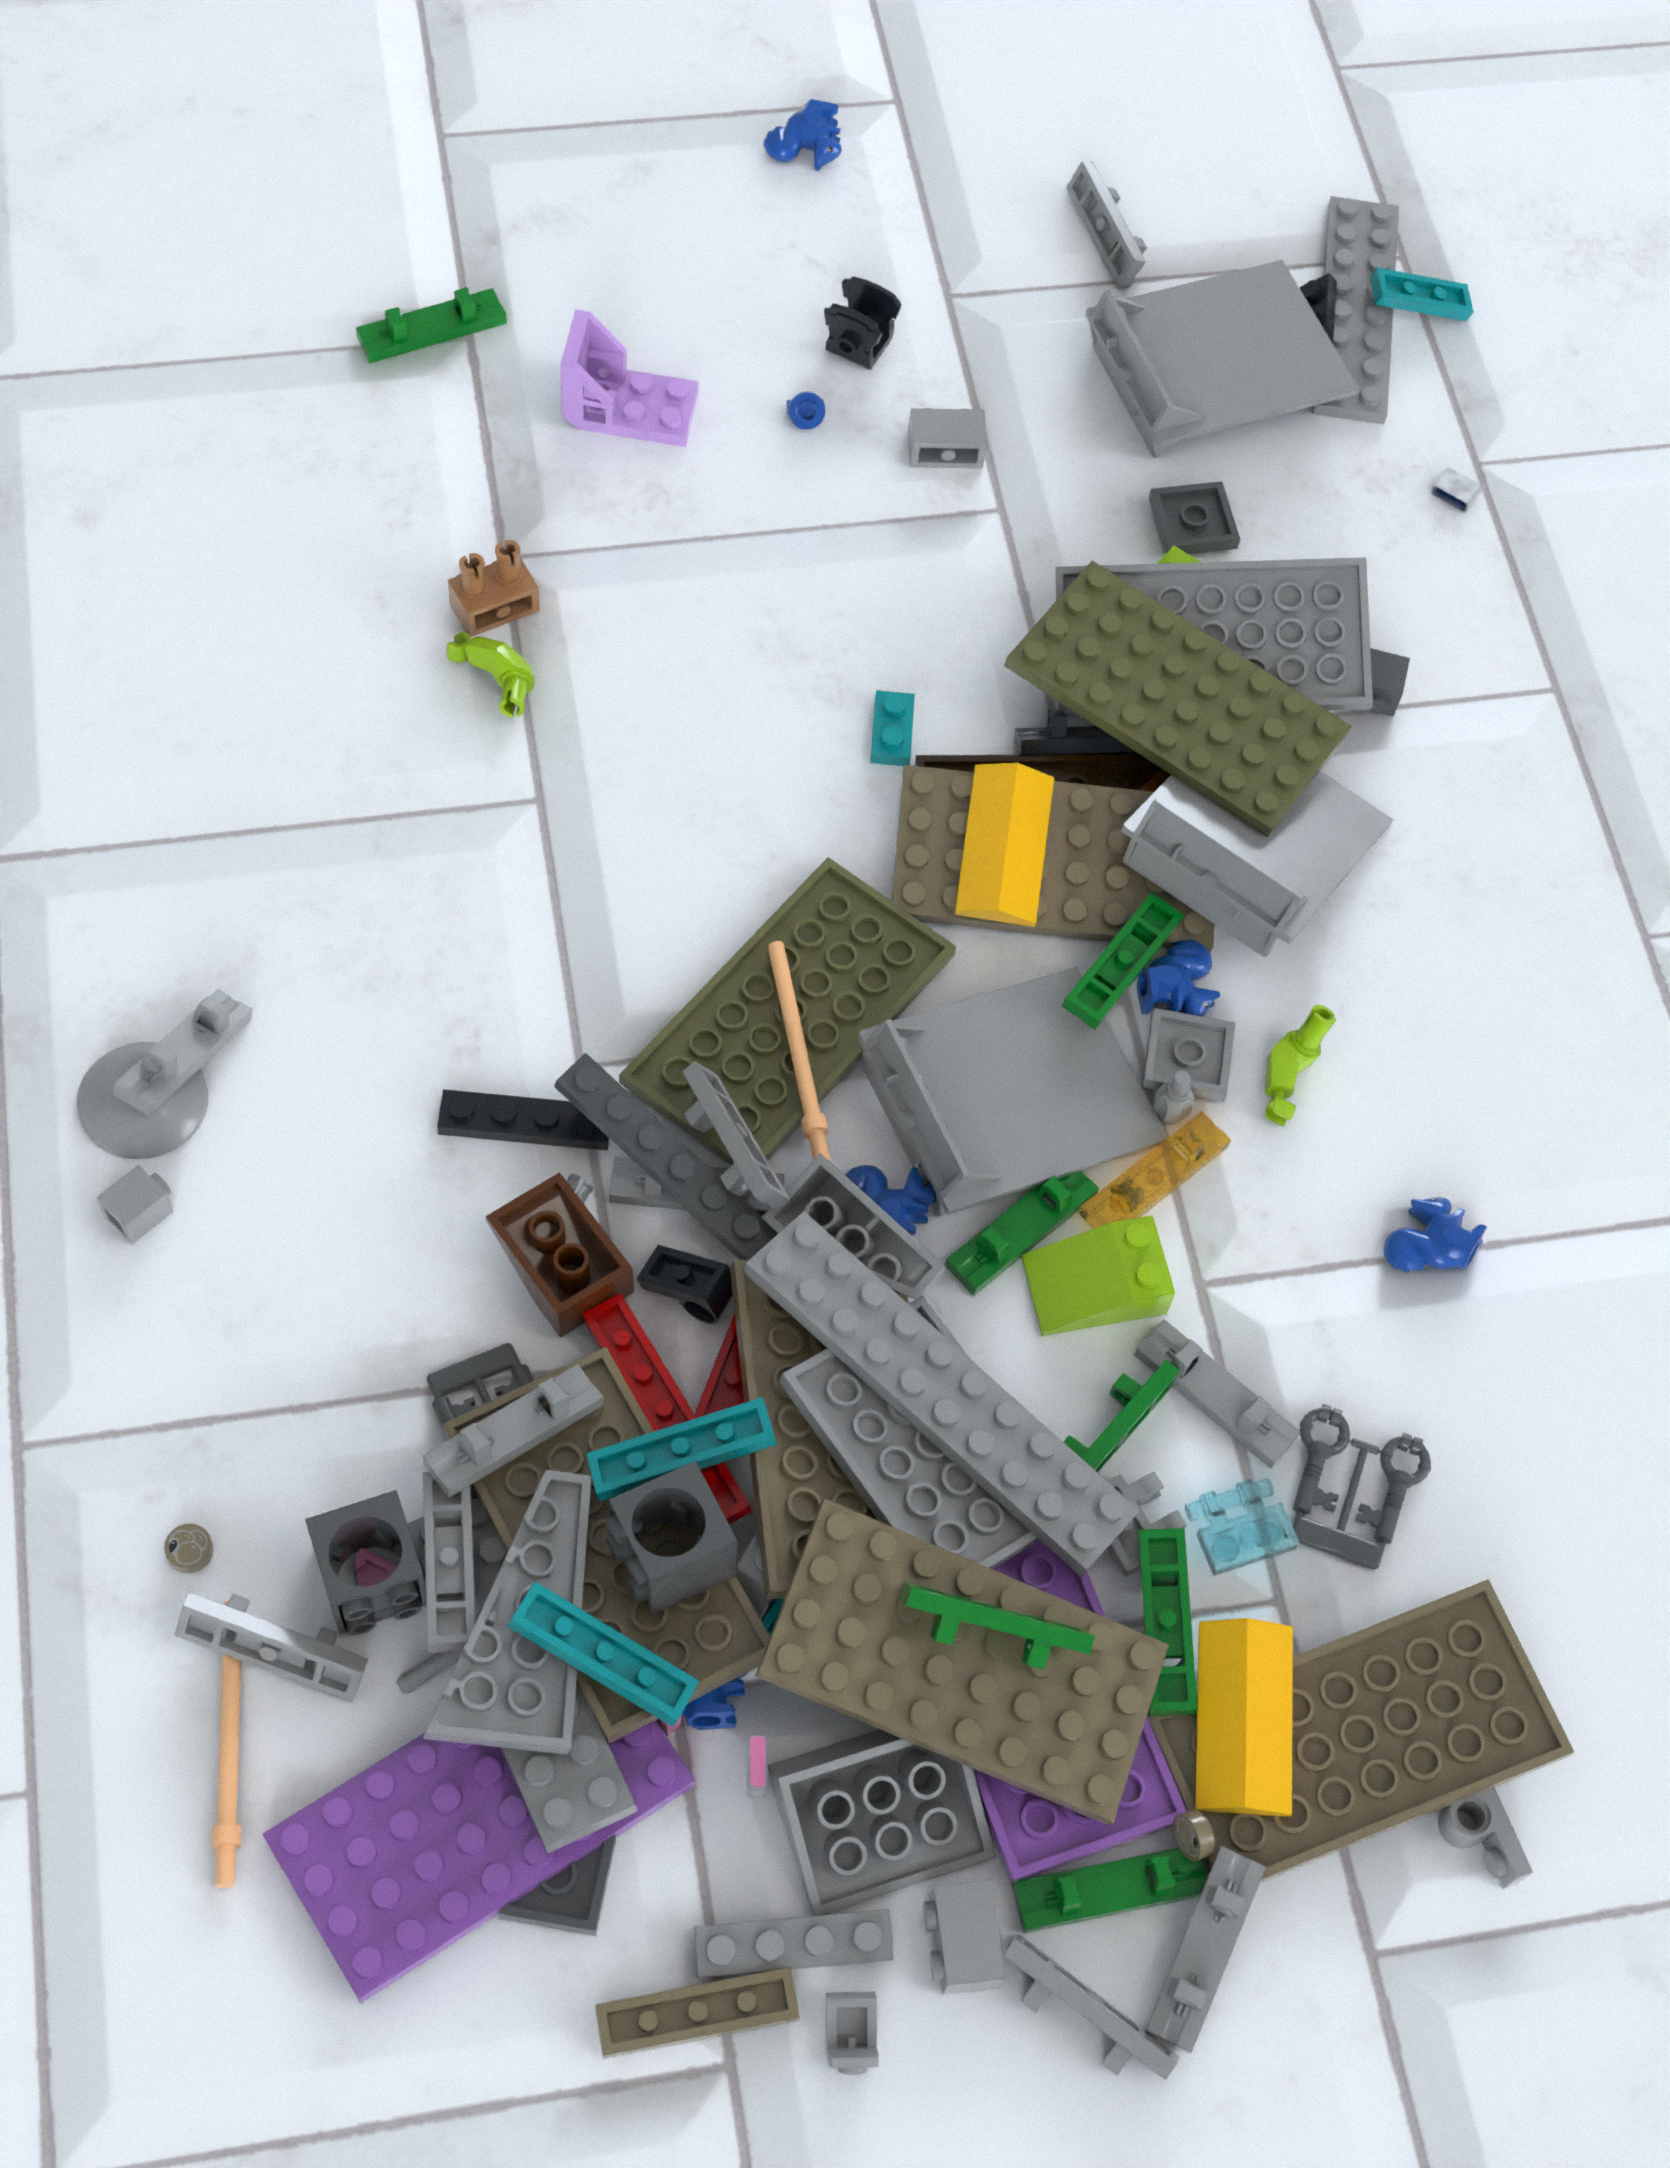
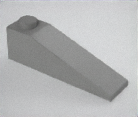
[762,1153,947,1300]

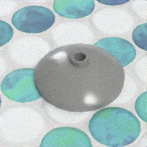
[77,1042,208,1159]

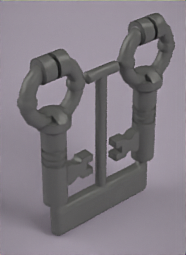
[427,1343,534,1499]
[1290,1404,1431,1570]

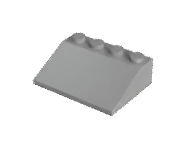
[767,1729,996,1916]

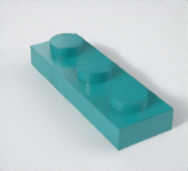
[1369,267,1474,321]

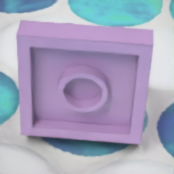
[560,309,699,447]

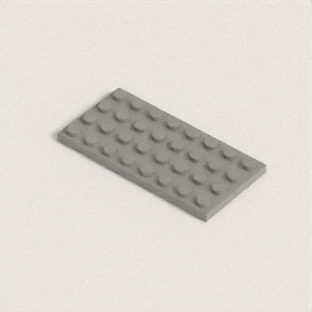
[1055,557,1373,718]

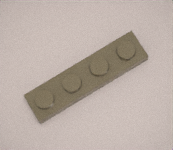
[595,1967,800,2059]

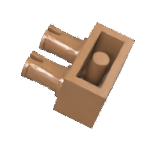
[448,540,539,637]

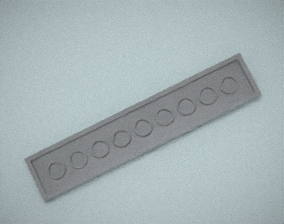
[743,1211,1140,1577]

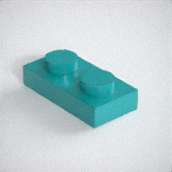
[870,690,915,766]

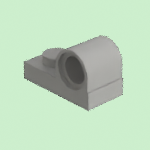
[1438,1787,1533,1889]

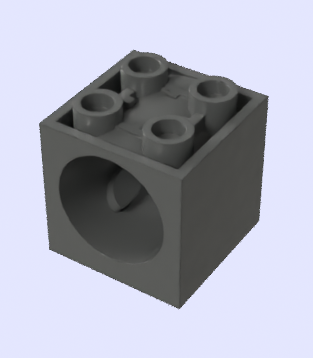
[605,1461,738,1615]
[305,1490,427,1635]

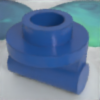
[786,391,825,429]

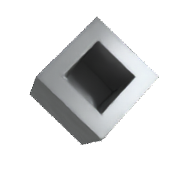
[97,1165,173,1245]

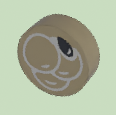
[164,1524,214,1573]
[1173,1809,1215,1862]

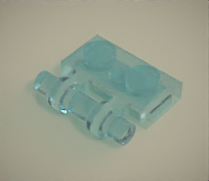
[1184,1478,1300,1576]

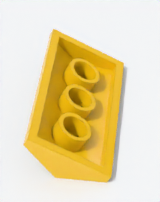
[954,762,1054,927]
[1195,1618,1293,1817]

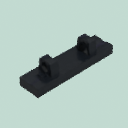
[1014,709,1135,755]

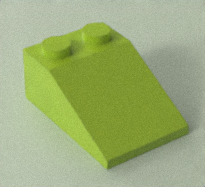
[1021,1215,1175,1336]

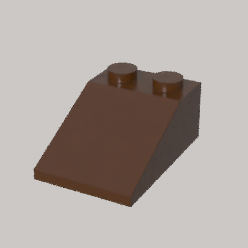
[485,1172,634,1338]

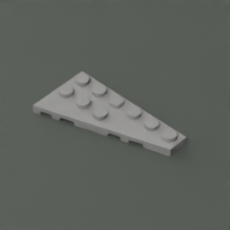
[422,1470,592,1755]

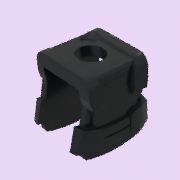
[824,276,902,370]

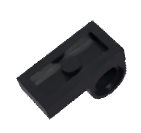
[636,1244,733,1325]

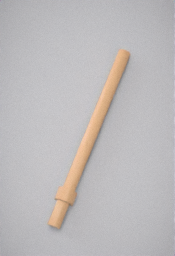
[768,941,831,1162]
[211,1601,241,1889]

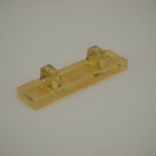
[1079,1111,1231,1229]

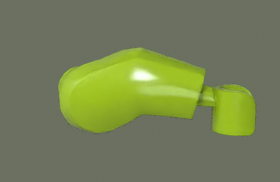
[447,632,535,717]
[1265,1005,1336,1126]

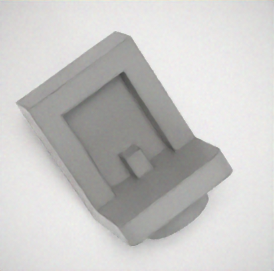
[826,1992,879,2075]

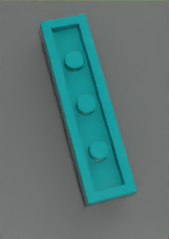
[586,1397,777,1501]
[507,1581,700,1727]

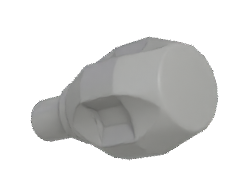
[1153,1070,1195,1124]

